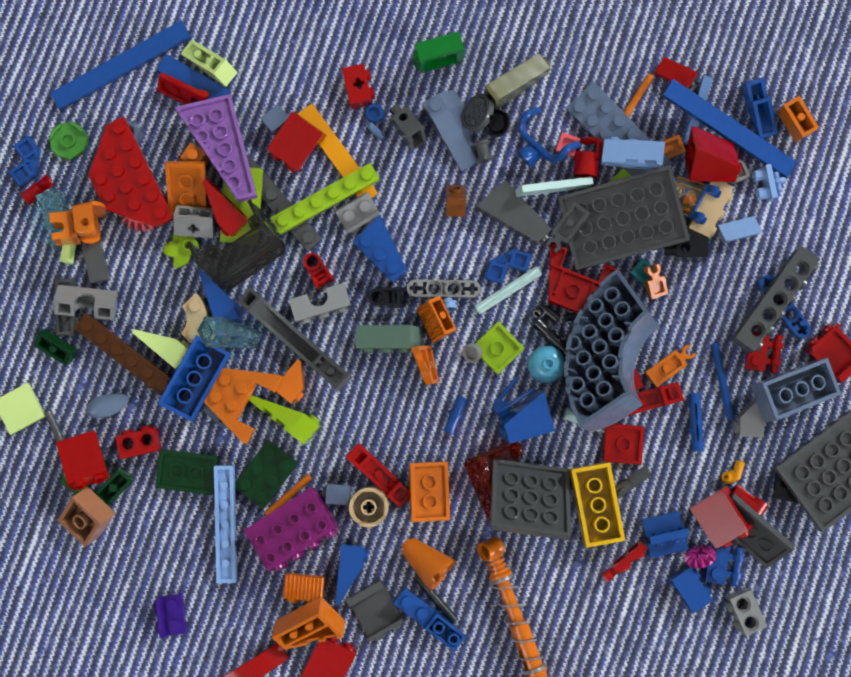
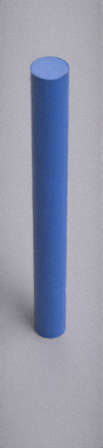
[711,343,734,419]

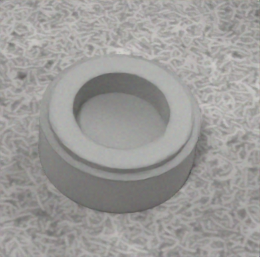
[462,343,482,363]

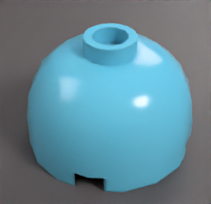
[527,346,565,384]

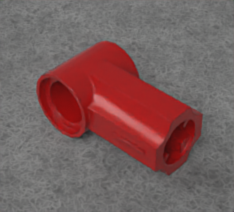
[728,484,769,516]

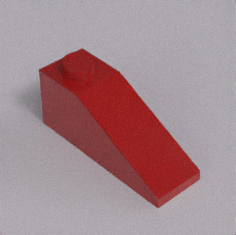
[203,179,250,237]

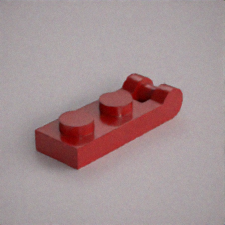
[157,73,209,105]

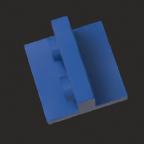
[641,511,690,558]

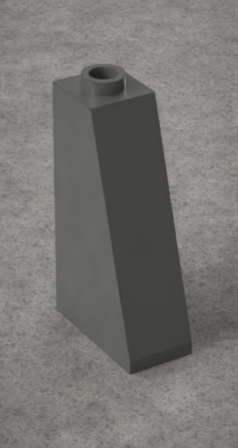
[476,180,552,245]

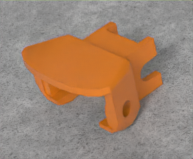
[49,201,107,246]

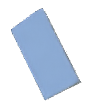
[717,216,762,244]

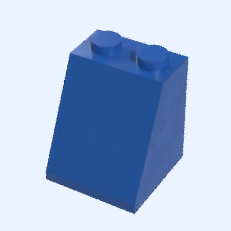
[497,390,555,444]

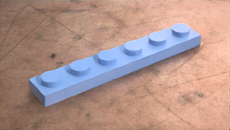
[214,465,237,583]

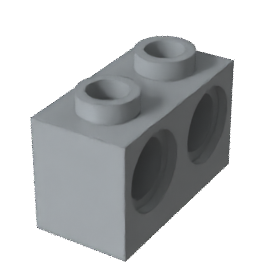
[725,587,768,636]

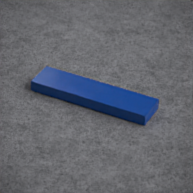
[157,54,231,99]

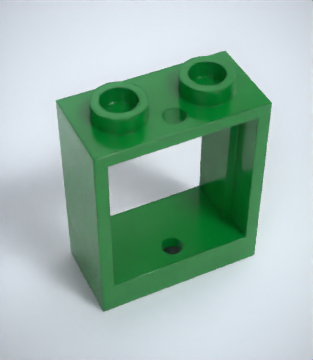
[412,32,464,74]

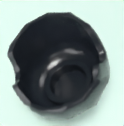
[483,107,510,137]

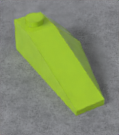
[249,395,321,445]

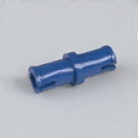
[443,395,468,435]

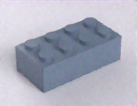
[751,358,841,422]

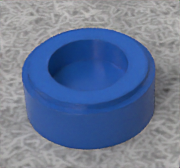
[365,103,384,124]

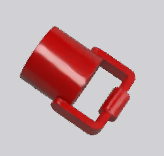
[573,136,603,179]

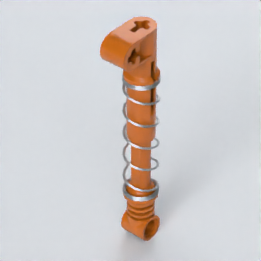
[477,536,548,677]

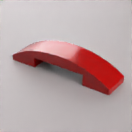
[628,382,684,416]
[345,442,410,508]
[221,643,290,677]

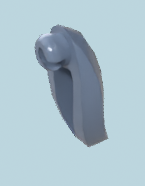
[86,393,129,418]

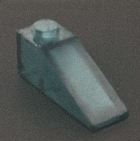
[197,316,263,348]

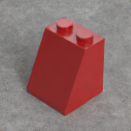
[684,126,741,182]

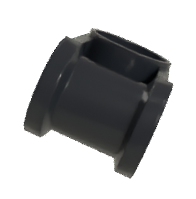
[368,287,405,308]

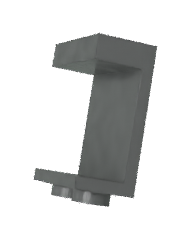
[346,578,404,642]

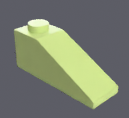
[180,40,238,87]
[132,329,190,369]

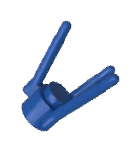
[492,377,533,419]

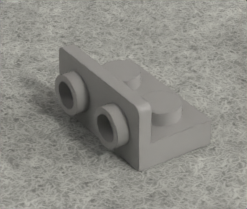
[335,192,381,233]

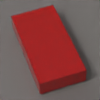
[654,57,698,89]

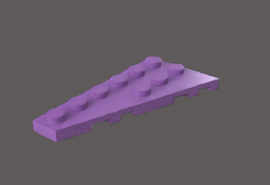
[175,94,258,202]

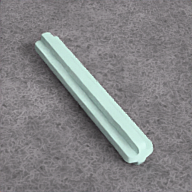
[475,267,542,314]

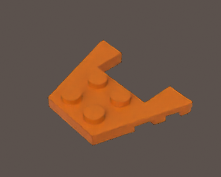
[204,368,283,445]

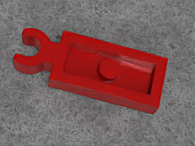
[601,541,648,583]

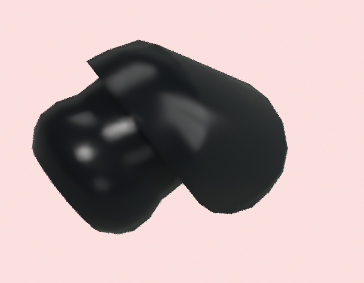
[532,305,561,324]

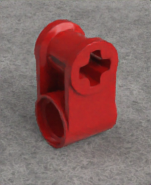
[303,253,335,291]

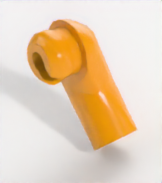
[721,460,745,484]

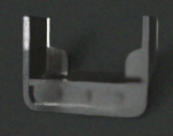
[187,199,286,289]

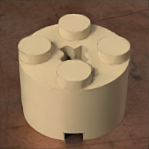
[349,487,389,527]

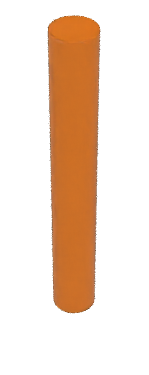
[623,73,654,117]
[264,473,312,516]

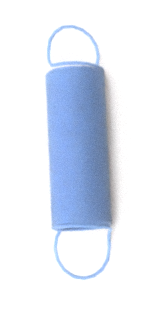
[365,120,386,142]

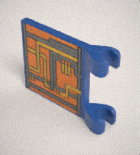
[674,174,722,225]

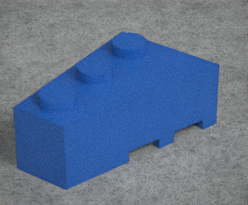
[353,215,407,285]

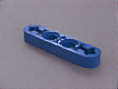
[757,275,811,339]

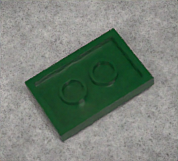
[235,440,299,510]
[155,449,219,495]

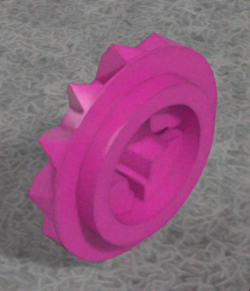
[684,544,716,569]

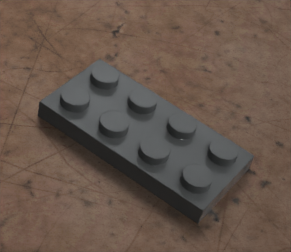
[730,493,795,568]

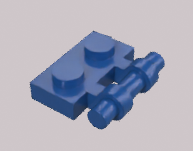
[704,542,744,587]

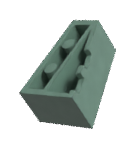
[356,325,423,353]

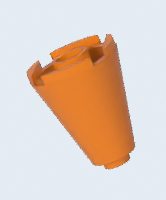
[401,538,456,591]

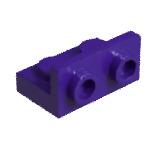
[153,593,187,638]

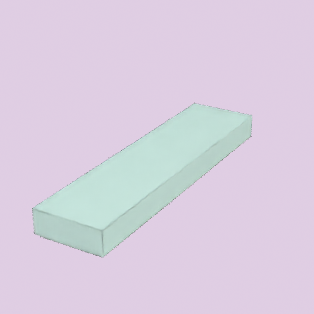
[515,177,594,197]

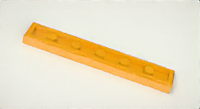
[297,103,378,199]

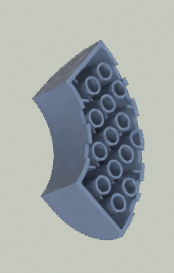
[564,268,660,431]

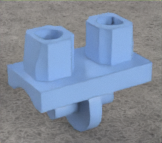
[752,164,786,202]

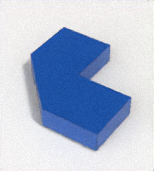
[9,135,41,188]
[484,248,532,285]

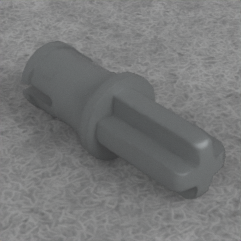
[615,466,651,497]

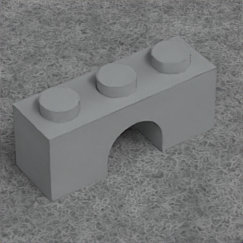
[289,283,352,325]
[54,285,118,321]

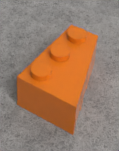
[272,597,345,650]

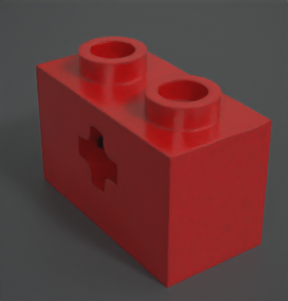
[342,63,375,110]

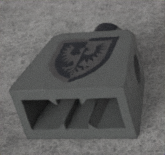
[389,104,427,151]

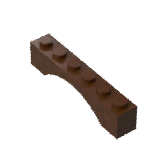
[74,313,172,396]

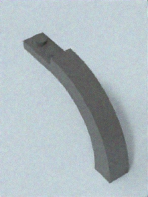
[237,287,352,392]

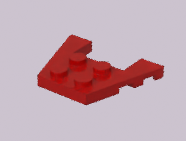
[548,243,621,314]

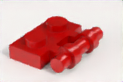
[744,331,784,374]

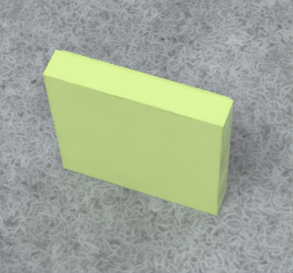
[0,383,46,435]

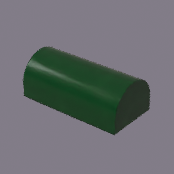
[34,329,78,366]
[95,466,135,506]

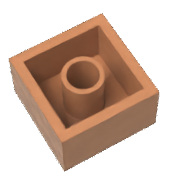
[57,487,116,547]

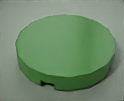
[49,122,88,160]

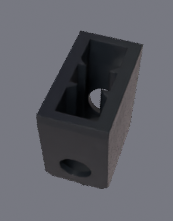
[664,237,709,262]

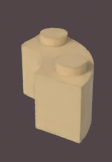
[181,293,210,344]

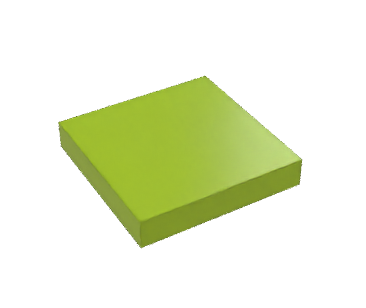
[475,321,525,375]

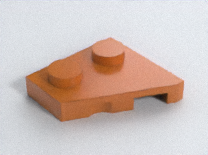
[411,346,439,385]

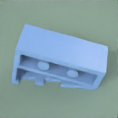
[600,137,665,170]

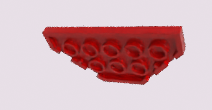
[88,116,173,228]

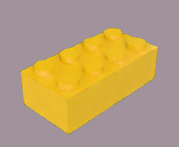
[569,462,626,548]

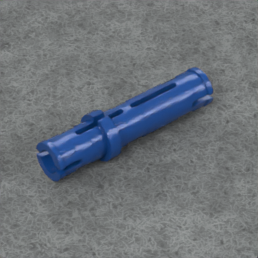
[688,393,704,452]

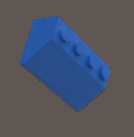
[157,335,231,422]

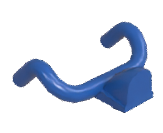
[517,107,581,168]

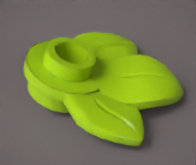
[163,232,199,268]

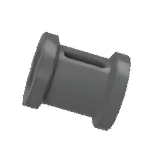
[473,139,493,163]

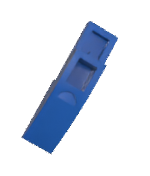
[392,586,467,652]

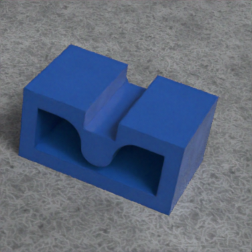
[667,565,713,613]

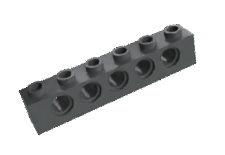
[730,245,820,353]

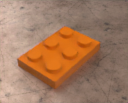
[165,161,208,215]
[409,462,450,522]

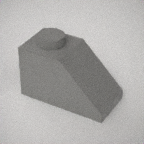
[732,399,764,437]

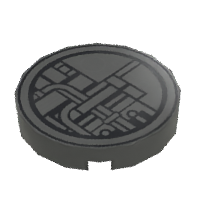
[462,94,494,132]

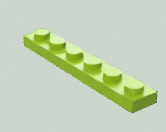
[270,163,380,235]

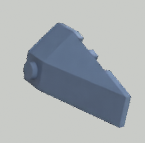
[422,90,477,172]

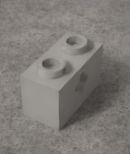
[173,205,215,238]

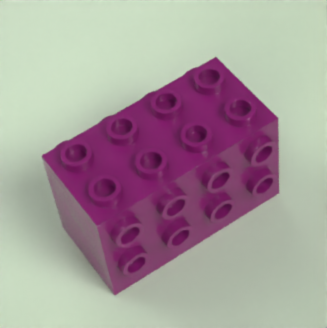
[244,487,341,572]

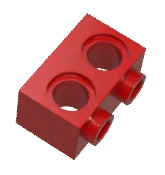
[115,425,162,459]

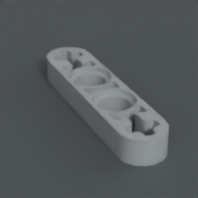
[407,280,481,298]

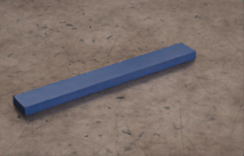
[50,20,191,110]
[662,79,797,178]

